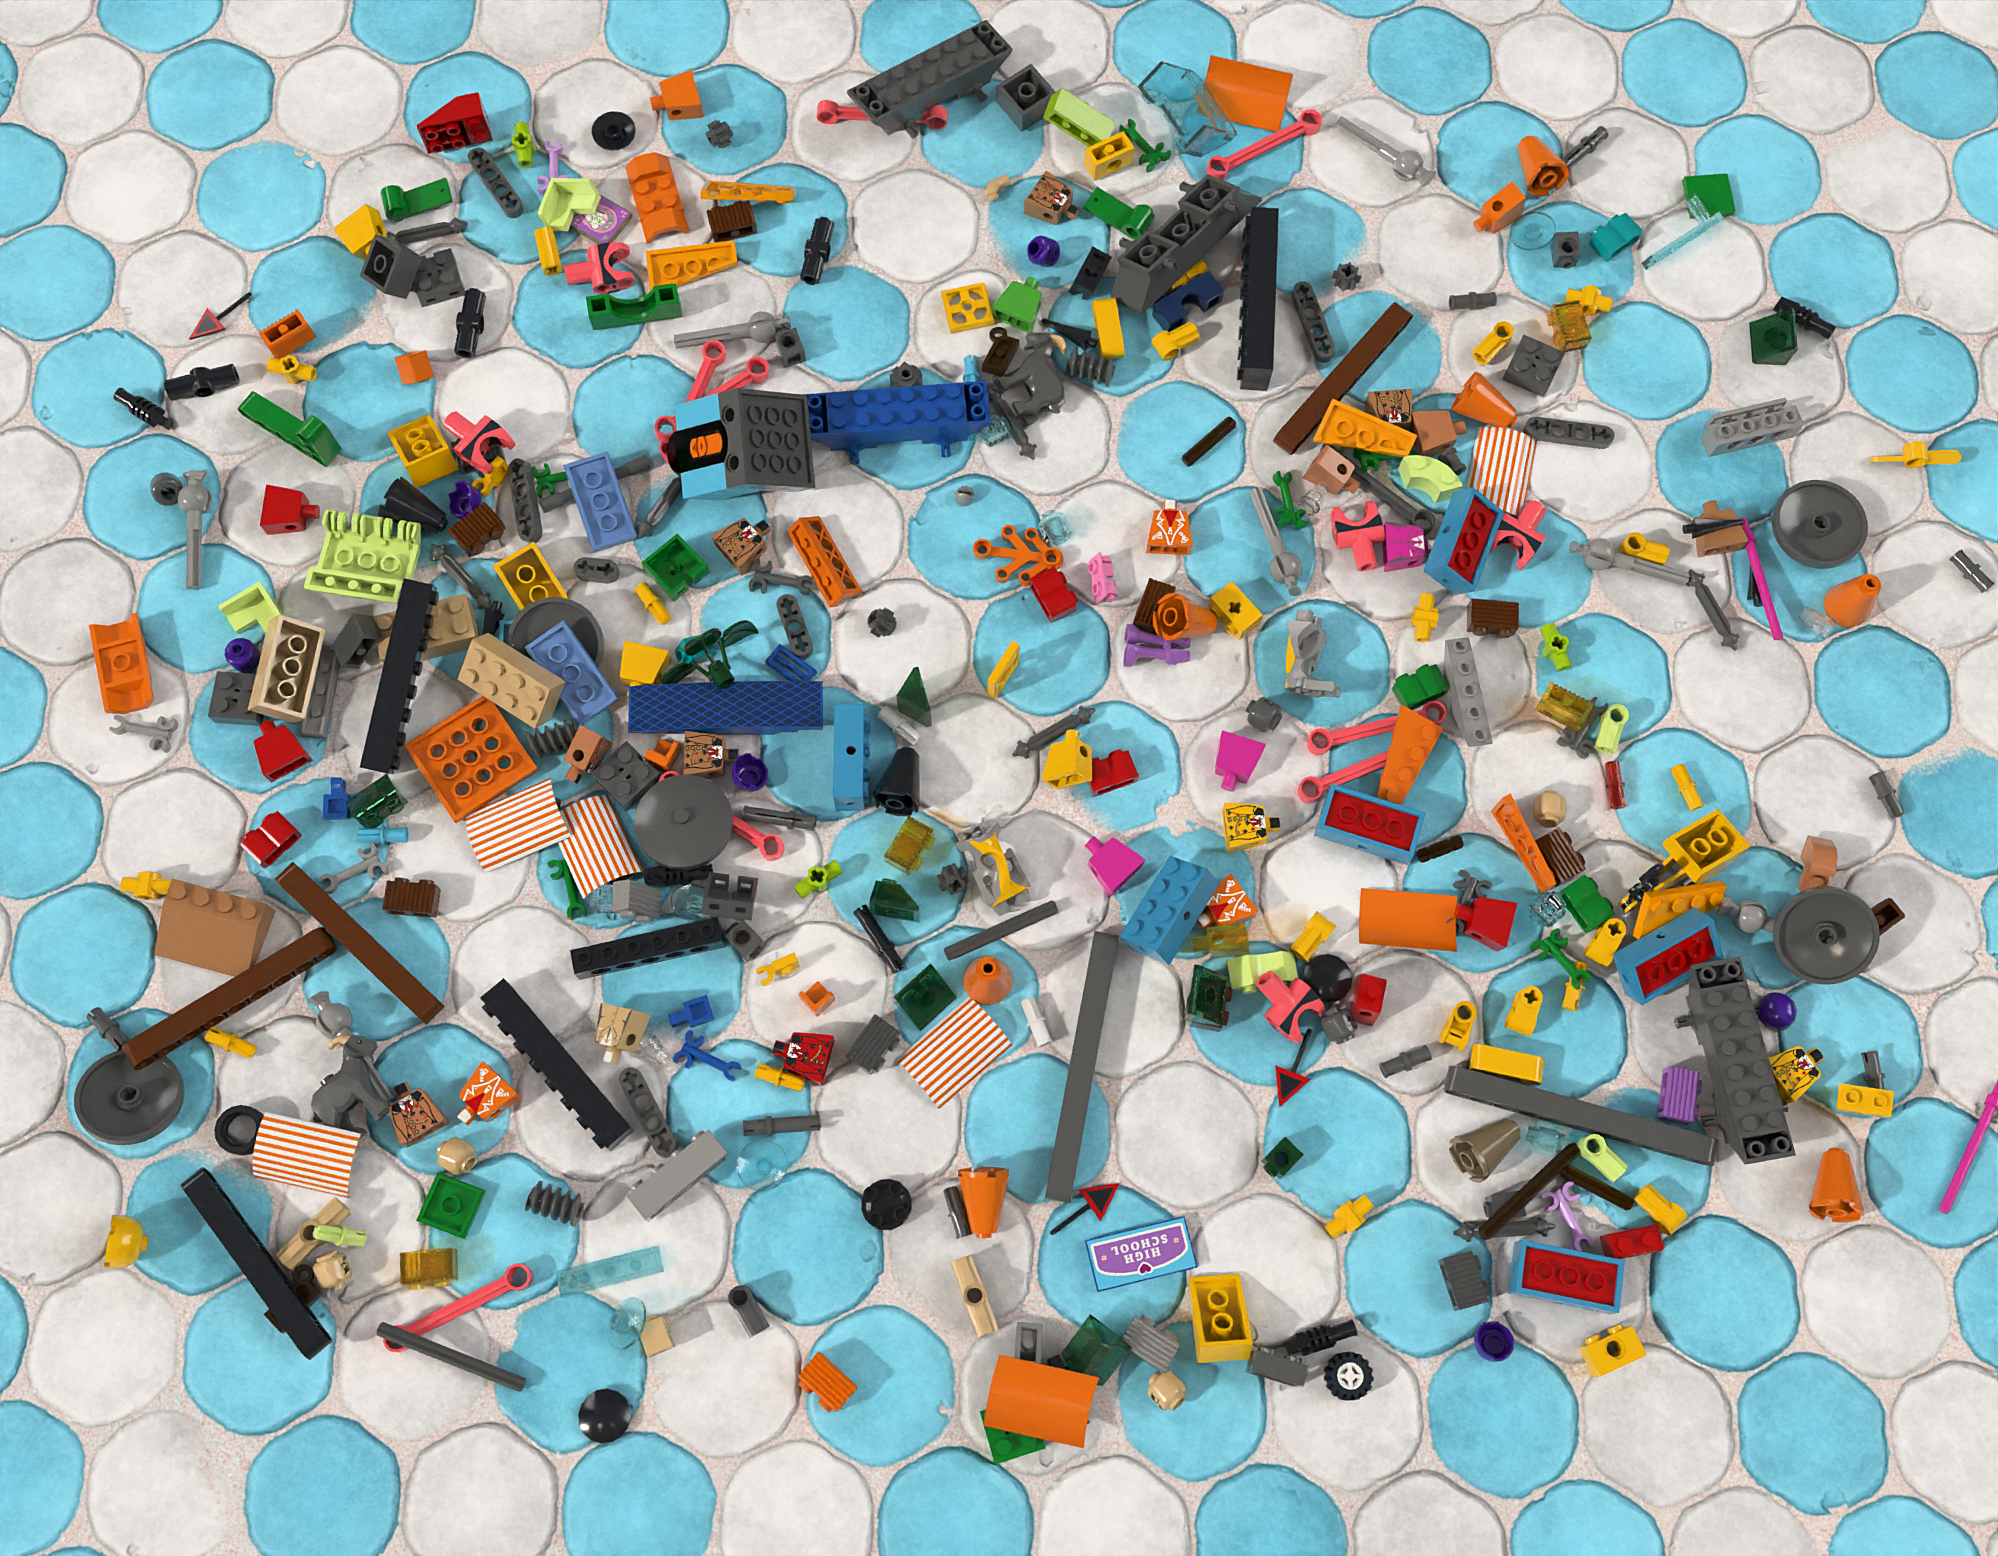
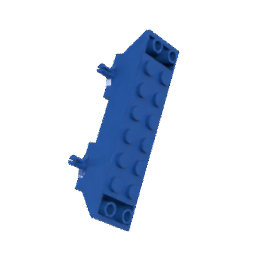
[802,381,991,465]

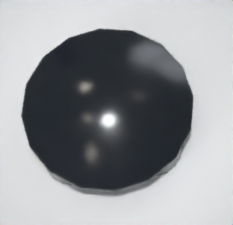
[1303,954,1352,1003]
[861,1179,912,1230]
[578,1389,631,1444]

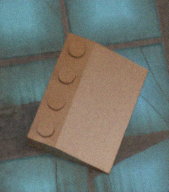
[154,879,276,977]

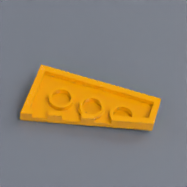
[701,180,796,204]
[645,240,738,291]
[1313,399,1417,457]

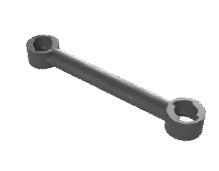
[1320,444,1435,536]

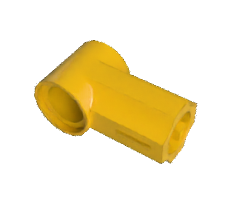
[1471,321,1514,366]
[1151,322,1200,361]
[1618,532,1670,565]
[1289,911,1336,962]
[1634,1183,1688,1236]

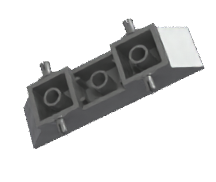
[847,20,1013,139]
[1110,174,1262,314]
[1674,957,1796,1165]

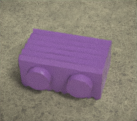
[1657,1066,1703,1125]

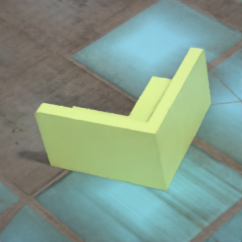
[538,178,601,232]
[218,581,283,635]

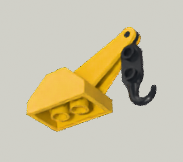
[1618,809,1751,914]

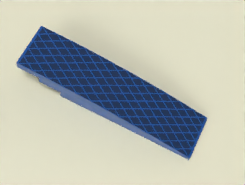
[628,681,823,735]

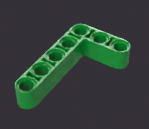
[237,391,342,467]

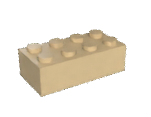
[373,593,479,663]
[248,614,326,724]
[457,633,566,729]

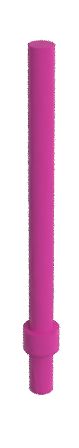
[1739,517,1783,640]
[1938,1080,1998,1214]

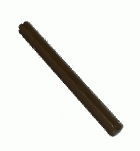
[1478,1143,1581,1240]

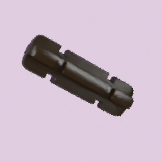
[1416,835,1464,863]

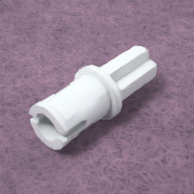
[877,706,921,746]
[1021,997,1052,1047]

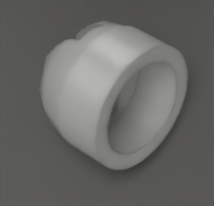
[955,486,974,506]

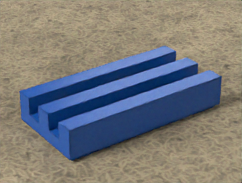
[765,644,817,681]

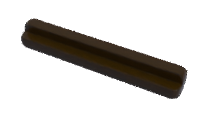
[1181,416,1236,467]
[1561,1165,1634,1211]

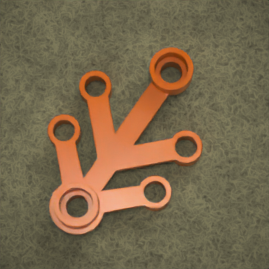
[973,525,1063,586]

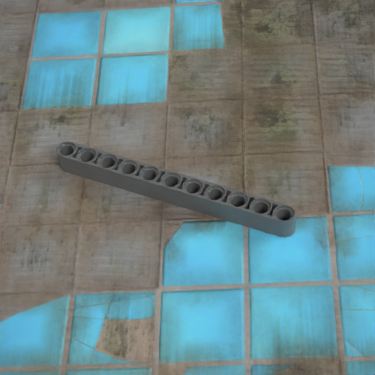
[1045,931,1119,1203]
[1444,1066,1719,1166]

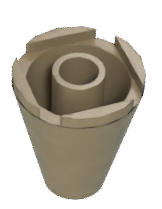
[1449,1119,1520,1183]

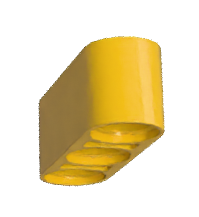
[1092,297,1124,360]
[1469,1044,1545,1085]

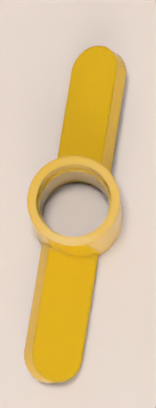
[1870,441,1962,468]

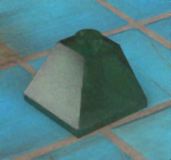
[869,878,920,923]

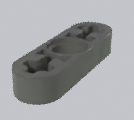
[776,594,813,660]

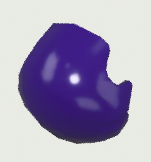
[449,481,482,519]
[732,753,768,792]
[1757,992,1797,1031]
[1474,1321,1514,1362]

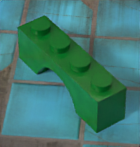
[586,283,683,330]

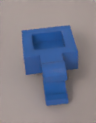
[323,777,351,820]
[668,995,715,1028]

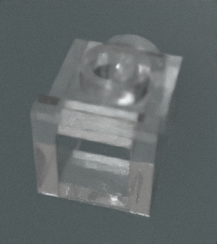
[590,885,615,913]

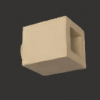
[636,1314,675,1357]

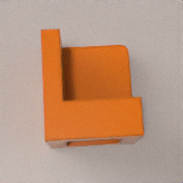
[394,350,434,384]
[644,739,682,772]
[798,981,835,1017]

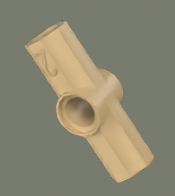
[276,1197,352,1271]
[951,1254,999,1338]

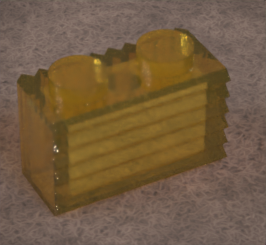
[1547,300,1591,352]
[1535,682,1594,732]
[884,816,936,875]
[400,1248,458,1290]

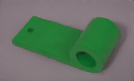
[380,178,453,222]
[1083,187,1155,240]

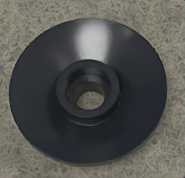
[591,111,636,151]

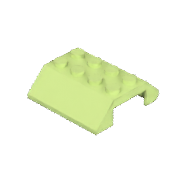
[304,509,421,605]

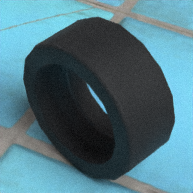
[214,1105,264,1156]

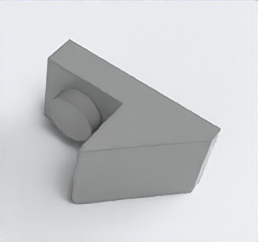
[1014,1322,1043,1364]

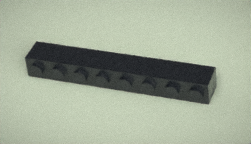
[360,578,439,774]
[480,978,634,1151]

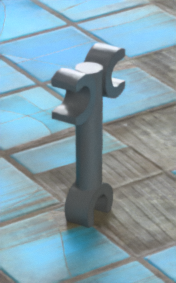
[749,558,813,595]
[1556,696,1609,759]
[1446,870,1492,936]

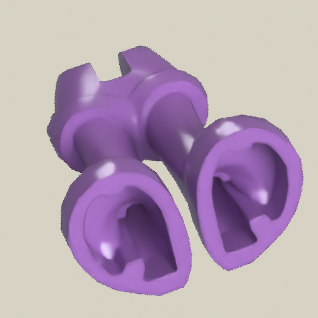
[1123,624,1191,667]

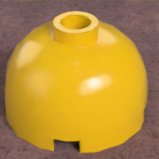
[104,1215,148,1268]

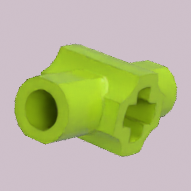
[511,122,535,168]
[1540,623,1572,672]
[793,859,843,899]

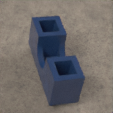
[1152,271,1224,332]

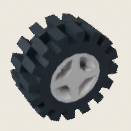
[1323,1352,1374,1401]

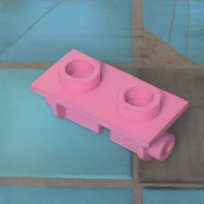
[1088,552,1117,604]

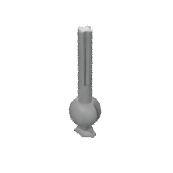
[1335,116,1436,187]
[674,311,792,348]
[177,470,212,590]
[1250,487,1302,596]
[1569,538,1689,586]
[1716,896,1775,934]
[308,991,394,1102]

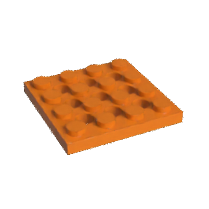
[404,696,539,823]

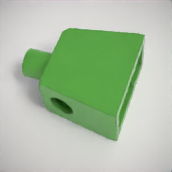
[993,277,1042,333]

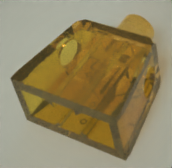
[1193,922,1250,958]

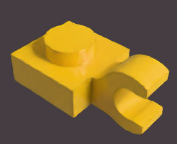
[472,456,509,497]
[756,952,800,986]

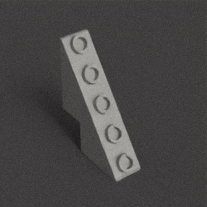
[1443,637,1493,747]

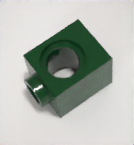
[1261,1137,1304,1179]

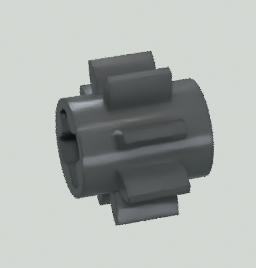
[705,120,733,149]
[1332,262,1361,292]
[867,607,897,638]
[937,863,969,895]

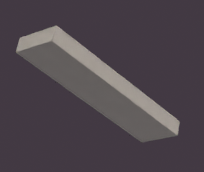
[300,645,340,739]

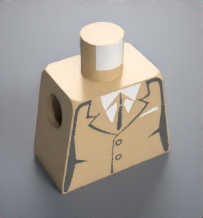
[594,1003,650,1065]

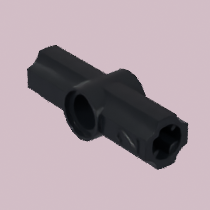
[800,217,834,285]
[454,288,486,359]
[164,364,240,401]

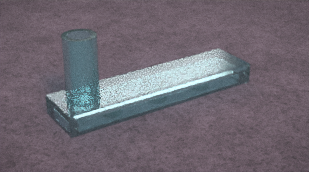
[1642,195,1724,270]
[556,1246,664,1298]

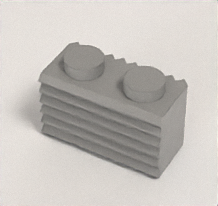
[612,879,662,924]
[1118,1315,1181,1372]

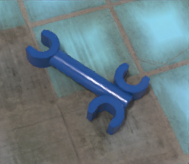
[673,1030,742,1081]

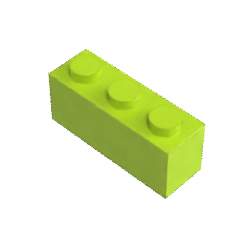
[1043,88,1115,147]

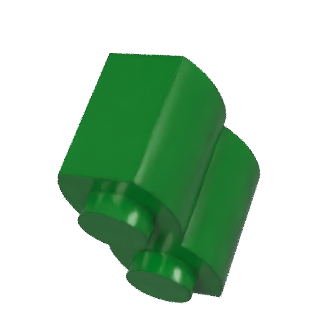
[1392,664,1450,710]
[1557,874,1614,934]

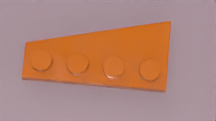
[1375,705,1444,805]
[1491,793,1557,894]

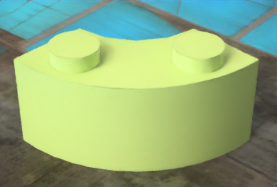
[1398,455,1462,503]
[1227,951,1298,994]

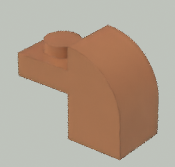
[1797,835,1838,891]

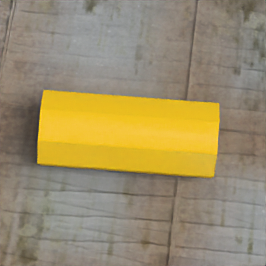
[534,226,563,276]

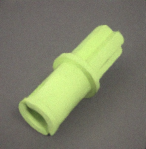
[313,1224,367,1247]

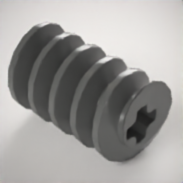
[1065,347,1115,387]
[526,718,578,759]
[525,1181,584,1227]

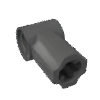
[728,1286,770,1338]

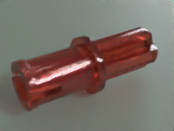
[1605,761,1627,810]

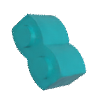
[1589,213,1644,262]

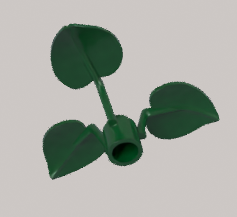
[661,620,759,689]

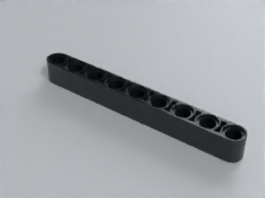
[181,1167,332,1360]

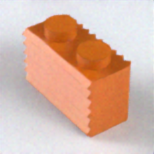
[259,309,316,359]
[797,1351,859,1413]

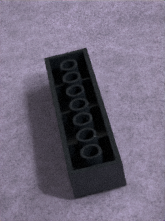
[1236,207,1279,391]

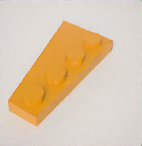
[1633,881,1727,939]

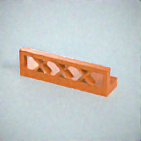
[787,516,862,607]

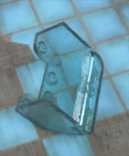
[1138,61,1237,157]

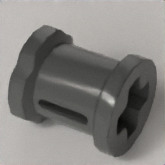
[1437,448,1466,476]

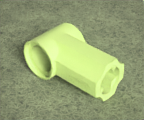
[1594,704,1629,754]
[1576,1134,1628,1182]

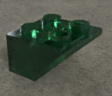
[345,774,409,828]

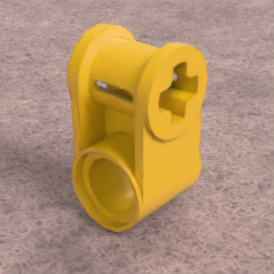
[1584,918,1626,967]
[1505,986,1543,1037]
[1438,1001,1477,1052]

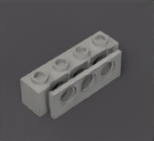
[1701,397,1804,457]

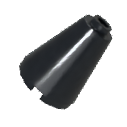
[378,477,448,534]
[871,747,920,816]

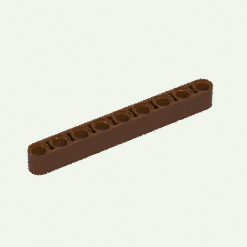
[1273,302,1413,455]
[274,862,445,1025]
[122,927,337,1070]

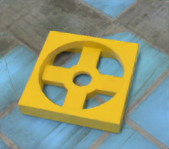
[941,282,995,334]
[987,640,1020,699]

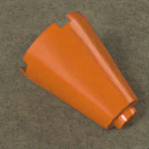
[1517,135,1570,197]
[1451,371,1518,428]
[1824,574,1881,628]
[1153,593,1217,641]
[963,956,1013,1006]
[1809,1148,1864,1223]
[958,1167,1009,1238]

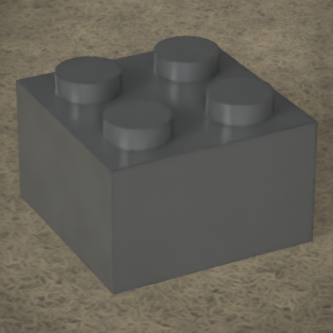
[996,64,1056,131]
[360,234,422,299]

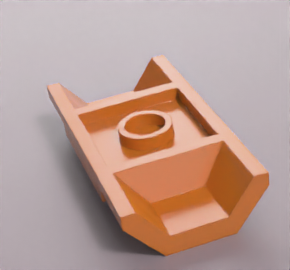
[625,152,690,244]
[89,613,154,714]

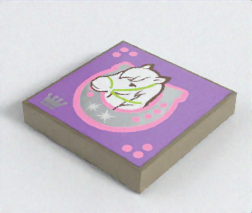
[570,195,633,244]

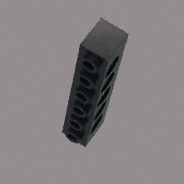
[570,917,725,980]

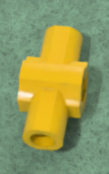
[1564,285,1613,316]
[267,355,317,384]
[1411,593,1439,642]
[120,871,172,901]
[1324,1194,1374,1240]

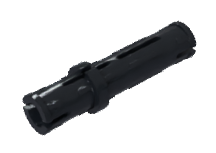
[853,905,906,974]

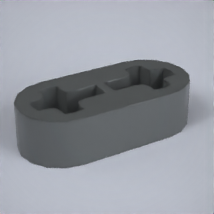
[574,557,619,584]

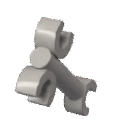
[109,715,179,753]
[319,842,388,894]

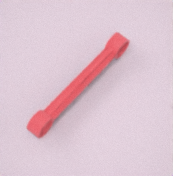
[817,100,948,129]
[1206,109,1322,180]
[659,340,726,464]
[654,357,769,443]
[1307,701,1447,755]
[1297,750,1388,804]
[659,771,784,861]
[383,1263,533,1353]

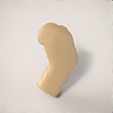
[984,174,1010,202]

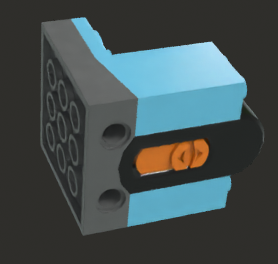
[667,388,815,501]

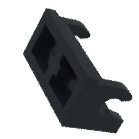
[1068,246,1112,300]

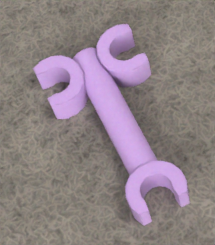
[537,140,569,195]
[1539,1182,1594,1251]

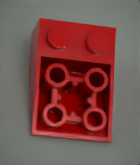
[417,92,493,154]

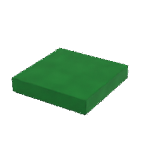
[1682,173,1736,219]
[416,1172,486,1239]

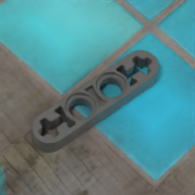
[468,147,524,218]
[1292,282,1335,363]
[1523,417,1615,449]
[508,458,542,543]
[619,1067,678,1158]

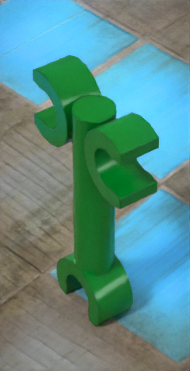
[1119,119,1172,173]
[1353,448,1417,473]
[532,463,568,499]
[1273,471,1309,529]
[548,860,587,920]
[1530,928,1591,990]

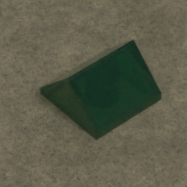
[1749,308,1798,365]
[896,667,932,727]
[893,964,957,1031]
[1184,964,1230,1026]
[1061,1314,1132,1386]

